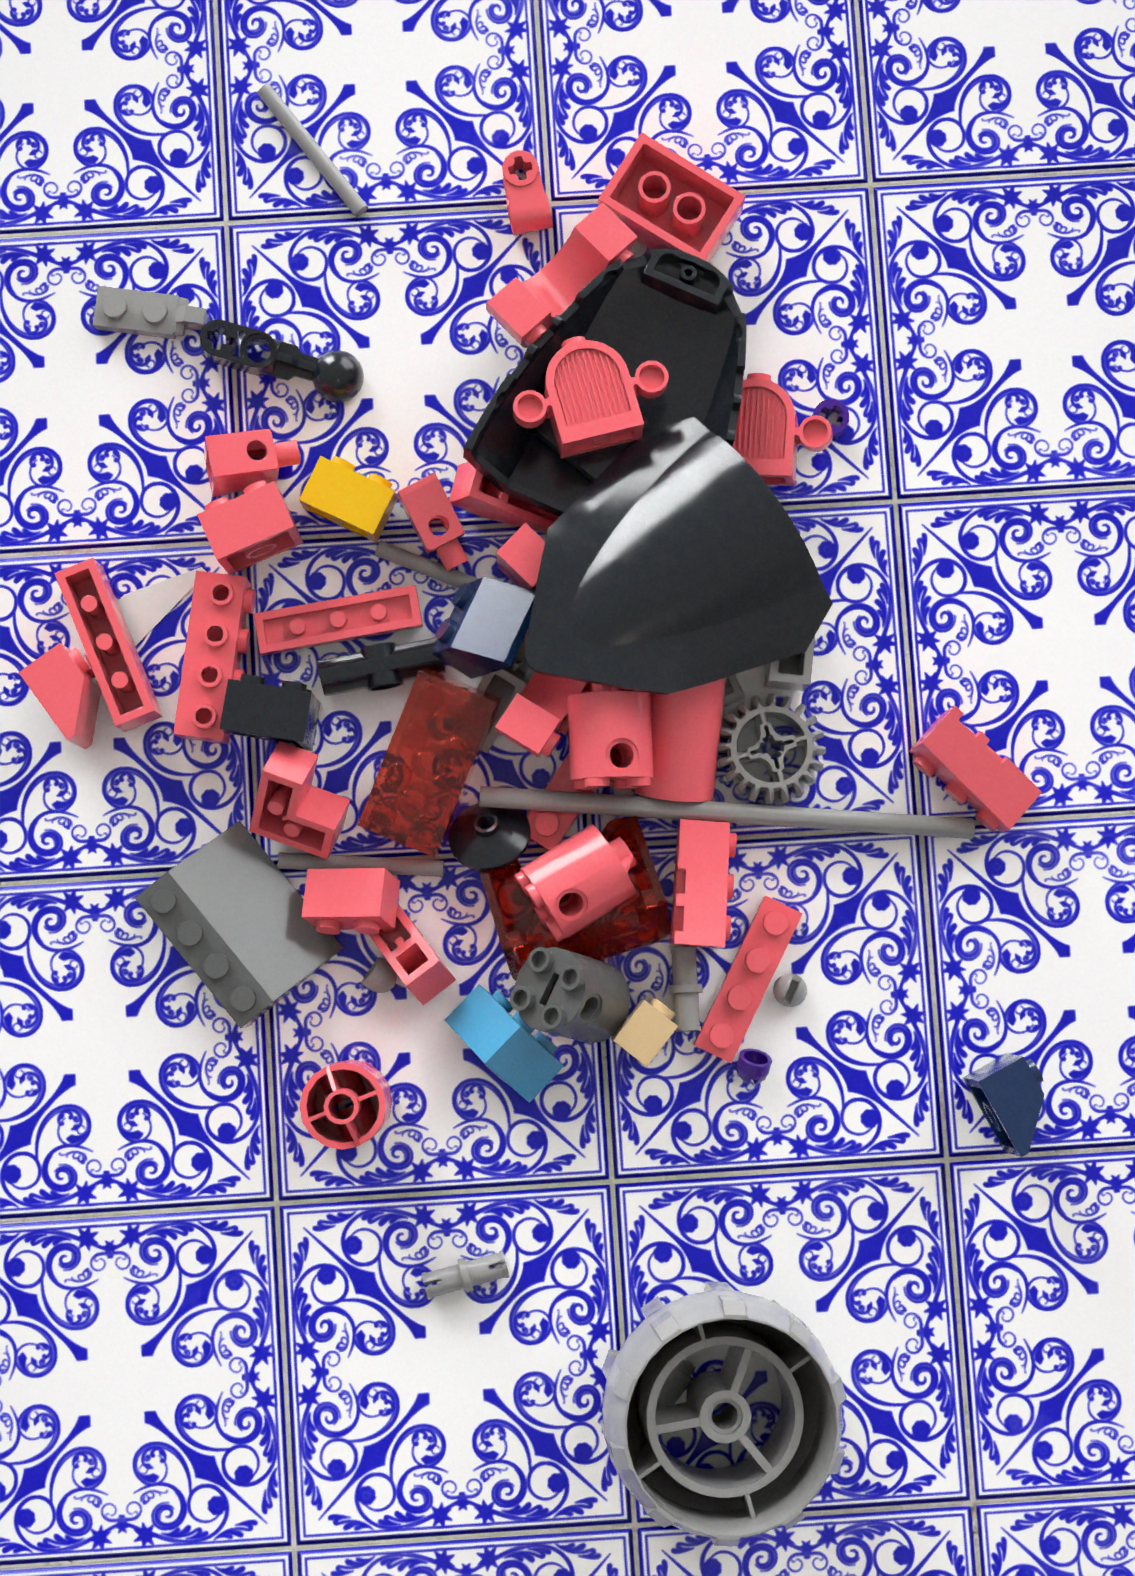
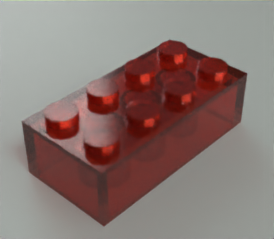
[358,667,502,857]

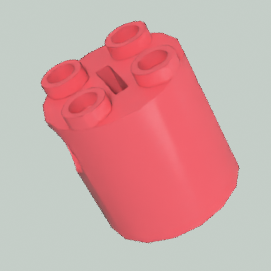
[567,683,653,790]
[514,824,637,942]
[300,1059,392,1150]

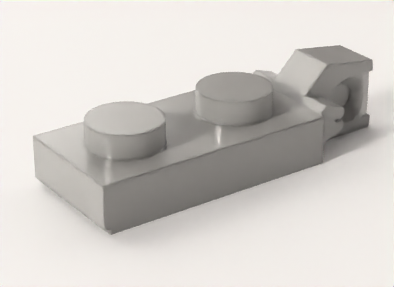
[93,286,209,339]

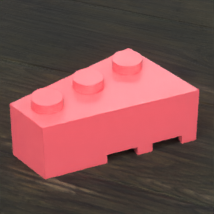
[908,705,1042,832]
[669,819,737,949]

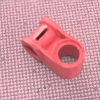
[502,150,553,236]

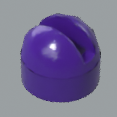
[737,1048,772,1084]

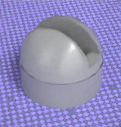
[361,956,397,993]
[773,974,807,1007]

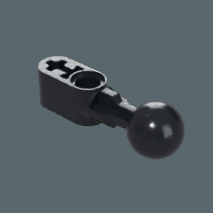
[200,319,364,403]

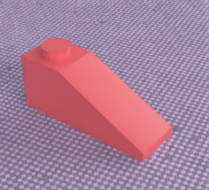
[449,462,559,534]
[369,903,456,1005]

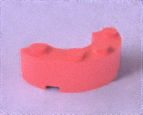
[486,203,638,348]
[495,672,592,757]

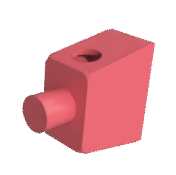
[204,429,301,497]
[397,472,468,571]

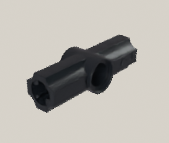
[317,638,446,697]

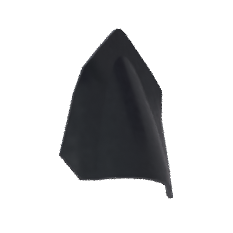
[525,417,833,695]

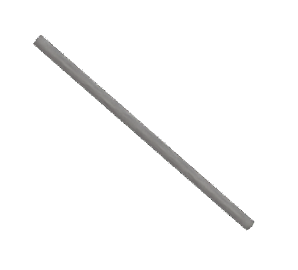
[479,786,975,839]

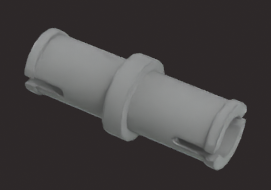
[669,947,703,1032]
[421,1250,509,1300]

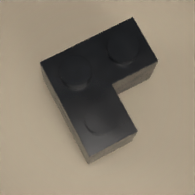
[220,674,321,751]

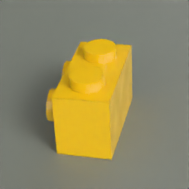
[299,456,398,543]

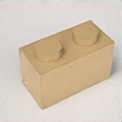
[611,998,678,1067]

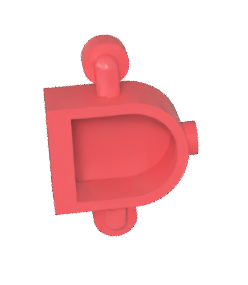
[513,336,669,459]
[733,373,833,486]

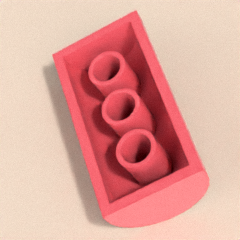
[632,678,726,802]

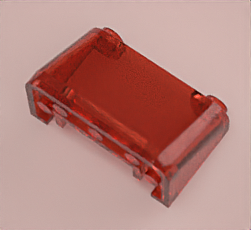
[479,816,671,981]

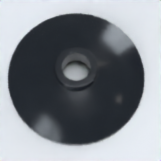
[448,803,531,871]

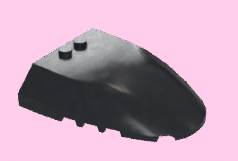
[463,249,747,517]

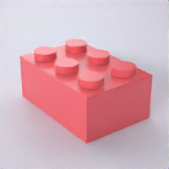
[598,132,746,263]

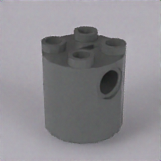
[510,947,630,1044]

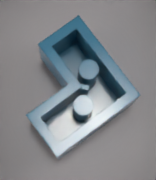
[445,984,564,1103]

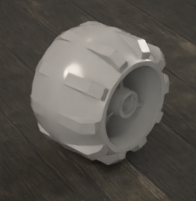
[600,1282,847,1546]

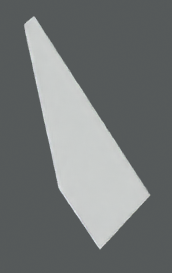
[117,567,207,647]

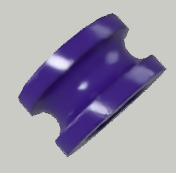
[812,399,849,439]

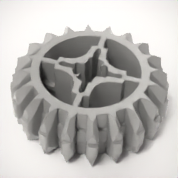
[717,693,826,805]

